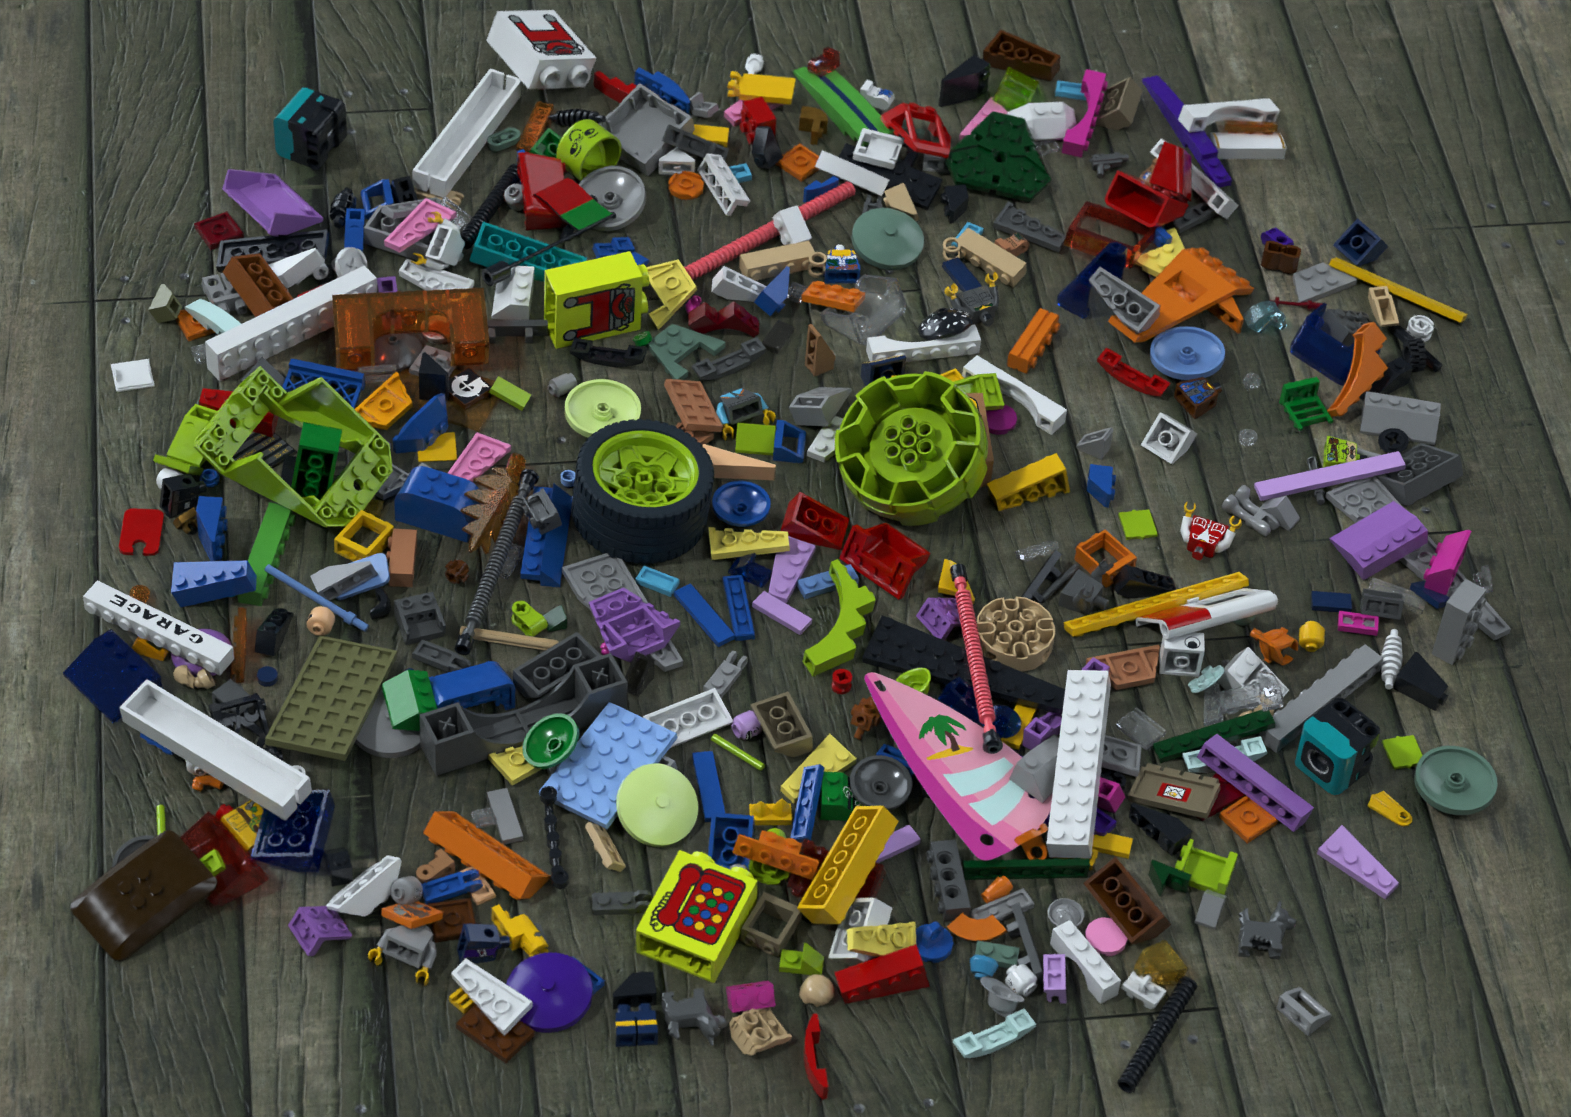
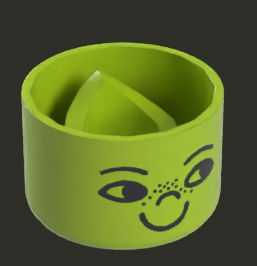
[557,119,621,181]

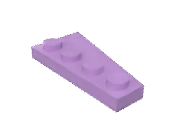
[1317,825,1399,900]

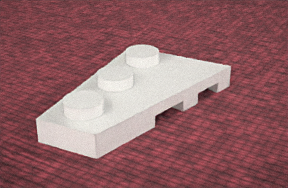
[807,416,843,462]

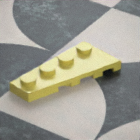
[847,922,916,957]

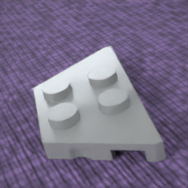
[1292,262,1357,307]

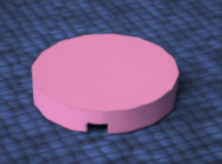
[1085,918,1128,956]

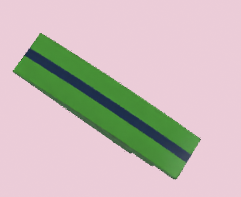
[793,62,894,147]

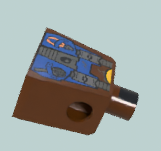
[1174,377,1222,419]

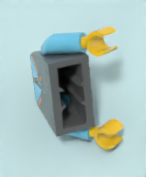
[716,388,776,440]

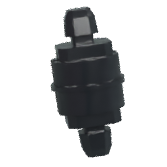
[330,187,357,229]

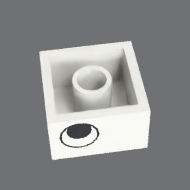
[1159,630,1205,677]

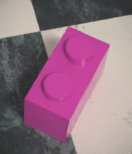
[726,981,775,1012]

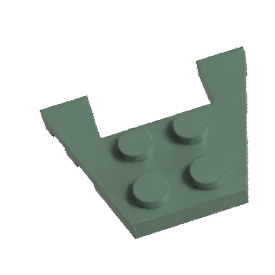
[647,324,726,380]

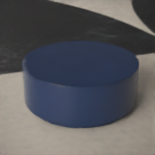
[257,666,278,687]

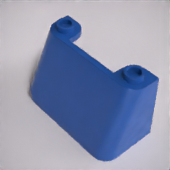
[429,661,515,710]

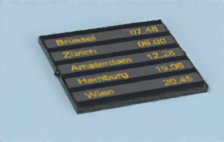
[232,432,297,487]

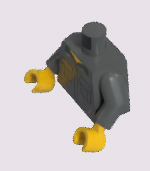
[944,272,999,327]

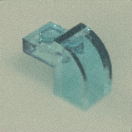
[1243,301,1288,334]

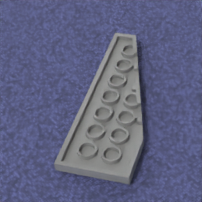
[562,553,683,672]

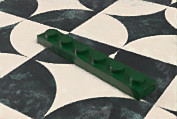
[1153,708,1275,763]
[962,858,1090,880]

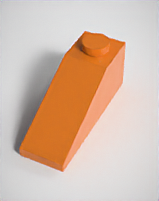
[1207,296,1244,334]

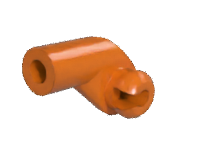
[192,775,224,791]

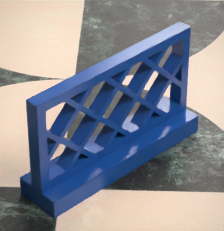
[282,358,366,409]

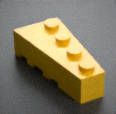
[987,453,1070,511]

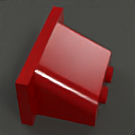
[839,523,931,600]

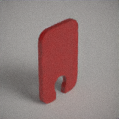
[119,508,164,556]

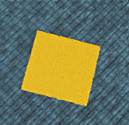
[418,432,457,462]

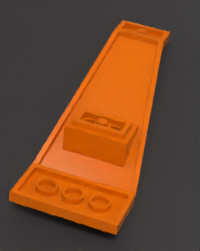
[1108,247,1254,342]

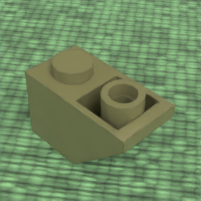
[148,284,182,323]

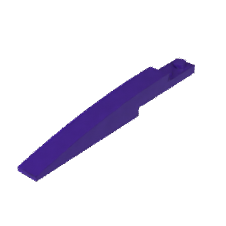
[1142,75,1232,188]

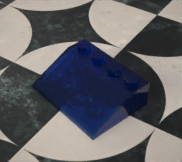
[63,629,162,723]
[251,790,335,872]

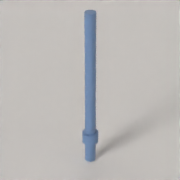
[265,564,369,632]

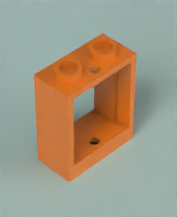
[1074,530,1137,588]

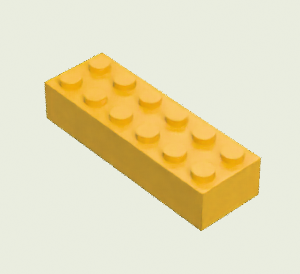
[797,806,899,924]

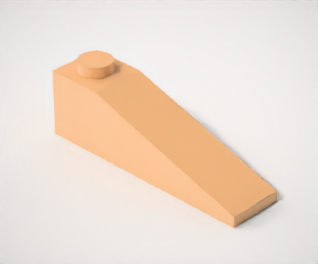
[703,444,776,481]

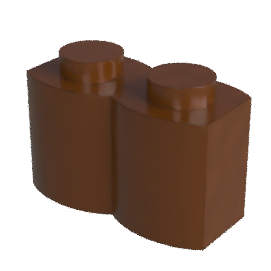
[1261,241,1302,273]

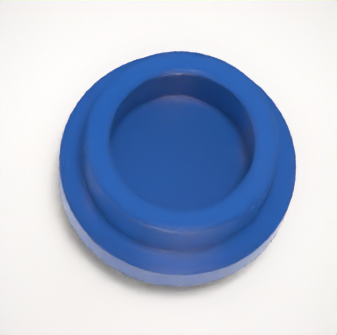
[200,469,220,487]

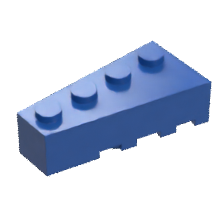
[171,560,257,607]

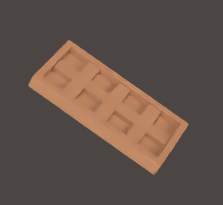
[664,379,723,432]

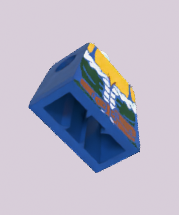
[824,245,860,283]

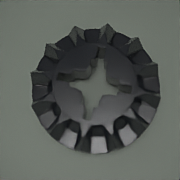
[1378,428,1409,454]

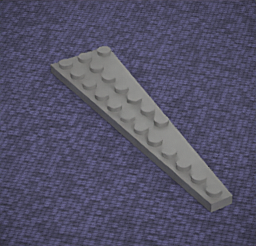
[1325,476,1511,640]

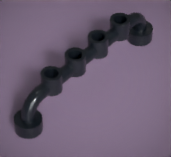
[540,786,569,890]

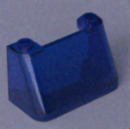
[1057,242,1128,319]

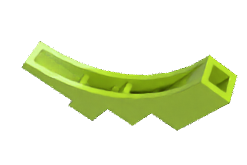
[802,559,876,677]

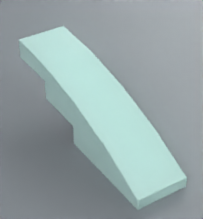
[185,299,241,335]

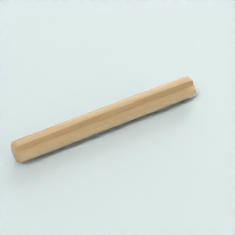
[459,626,559,651]

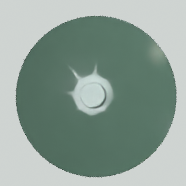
[851,208,924,270]
[1414,746,1497,815]

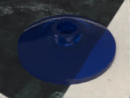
[982,705,1021,738]

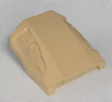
[729,1007,792,1055]

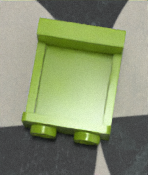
[1175,839,1238,895]

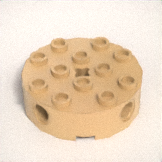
[976,597,1055,672]

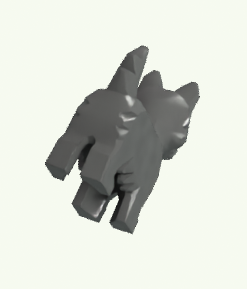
[1238,901,1297,960]
[662,988,728,1046]

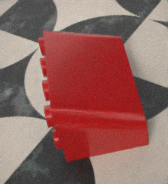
[1149,141,1192,203]

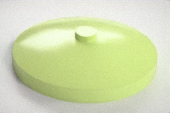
[564,379,641,438]
[616,763,698,847]

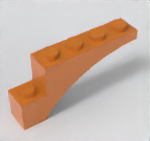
[1327,322,1388,417]

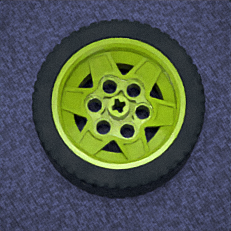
[571,419,714,564]

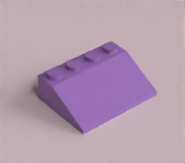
[1330,501,1428,581]

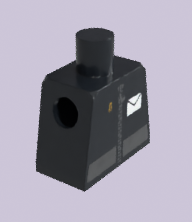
[159,474,207,519]

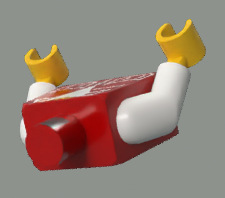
[1180,502,1242,560]

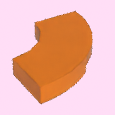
[947,913,1007,942]

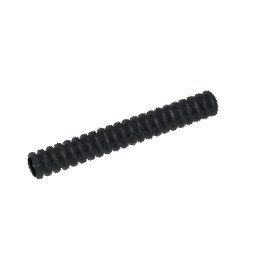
[460,164,519,249]
[1117,976,1197,1093]

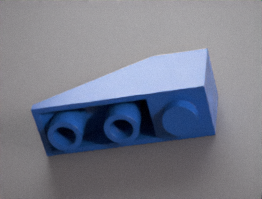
[344,208,366,252]

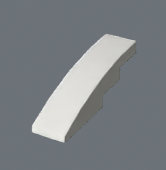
[815,150,889,196]

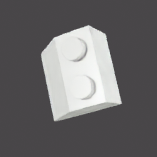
[1141,413,1197,464]

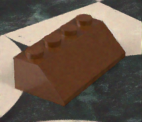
[1083,857,1171,944]

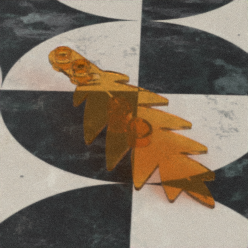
[460,452,526,554]

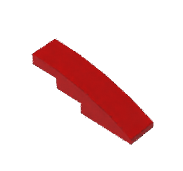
[594,70,637,104]

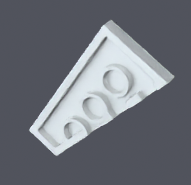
[399,259,474,307]
[452,958,533,1036]

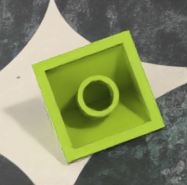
[735,422,776,456]

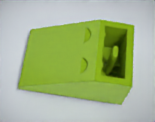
[167,404,217,467]

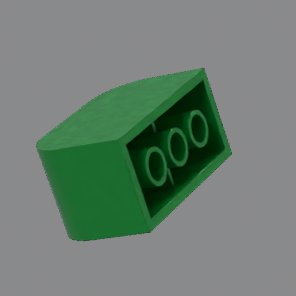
[291,422,342,500]

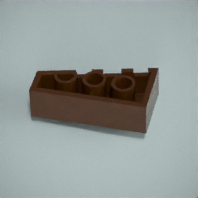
[983,30,1060,81]

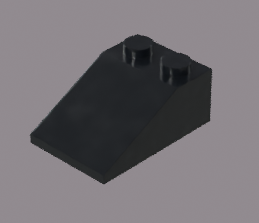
[939,55,990,107]

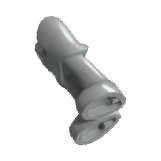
[1222,485,1280,537]

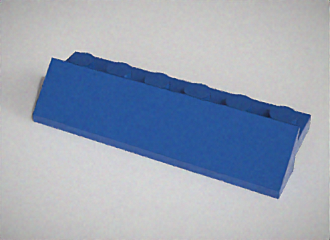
[521,483,572,588]

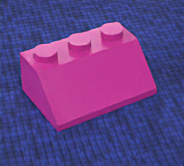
[1423,530,1471,595]

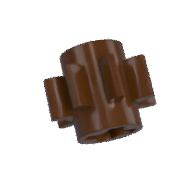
[445,559,469,584]

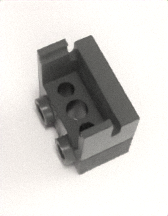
[394,592,446,645]

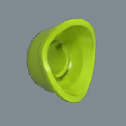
[896,668,931,695]

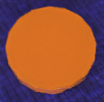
[668,171,704,200]

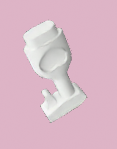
[745,54,764,74]

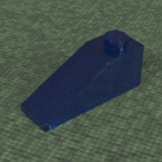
[938,676,1003,728]

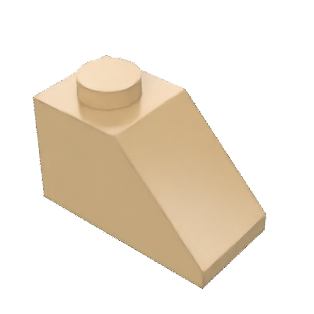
[883,183,919,221]

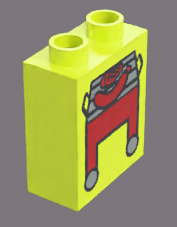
[544,251,649,349]

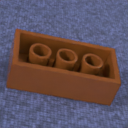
[223,253,294,317]

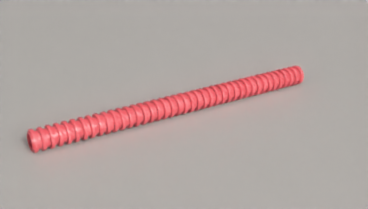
[684,181,855,280]

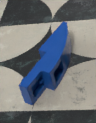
[635,68,690,115]

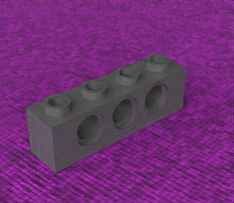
[927,840,971,922]

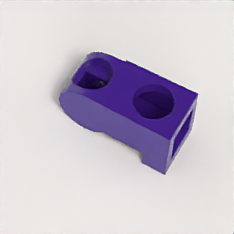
[1261,228,1294,246]

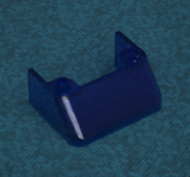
[1290,303,1381,386]

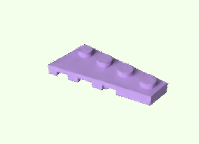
[768,536,816,604]

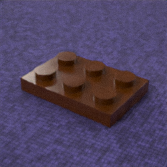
[456,1004,535,1064]

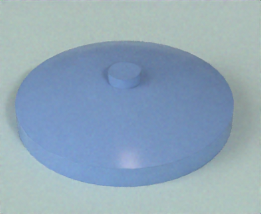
[1150,326,1225,380]

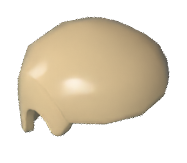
[799,974,835,1007]

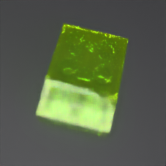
[992,67,1039,110]

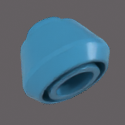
[970,955,998,980]

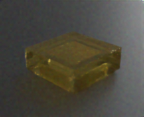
[363,499,384,519]

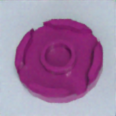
[986,404,1017,435]

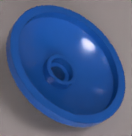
[712,481,771,527]

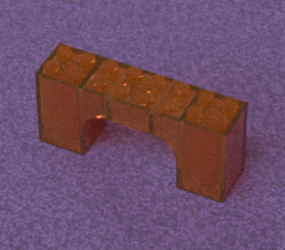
[332,288,489,371]

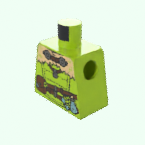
[1323,436,1367,468]

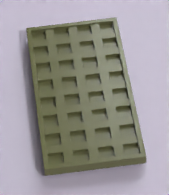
[265,635,397,761]

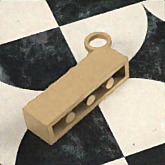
[943,228,1026,288]
[739,241,827,281]

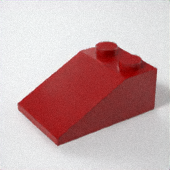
[780,492,849,550]

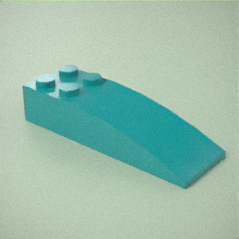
[470,222,587,282]

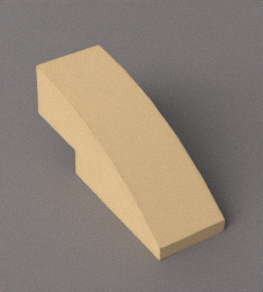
[1368,286,1399,327]

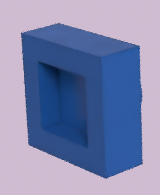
[1153,227,1172,248]

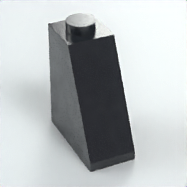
[1393,652,1448,711]

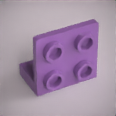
[916,597,961,640]
[288,906,352,956]

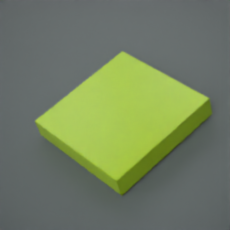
[153,454,204,476]

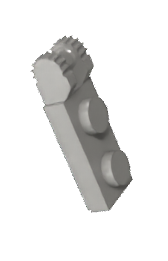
[703,650,748,699]

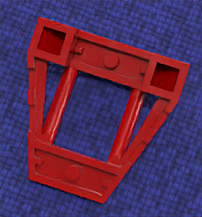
[880,102,951,158]

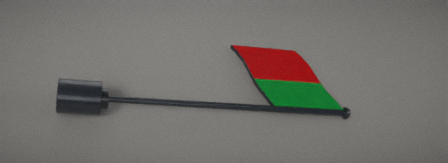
[482,178,616,286]

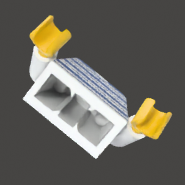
[410,211,465,270]

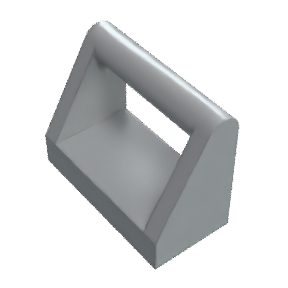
[1276,987,1332,1036]

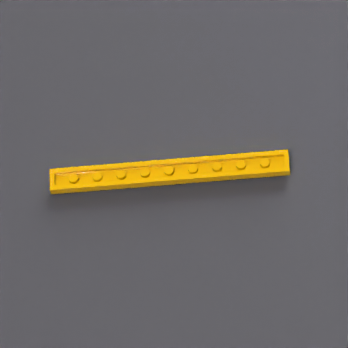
[1064,572,1249,637]

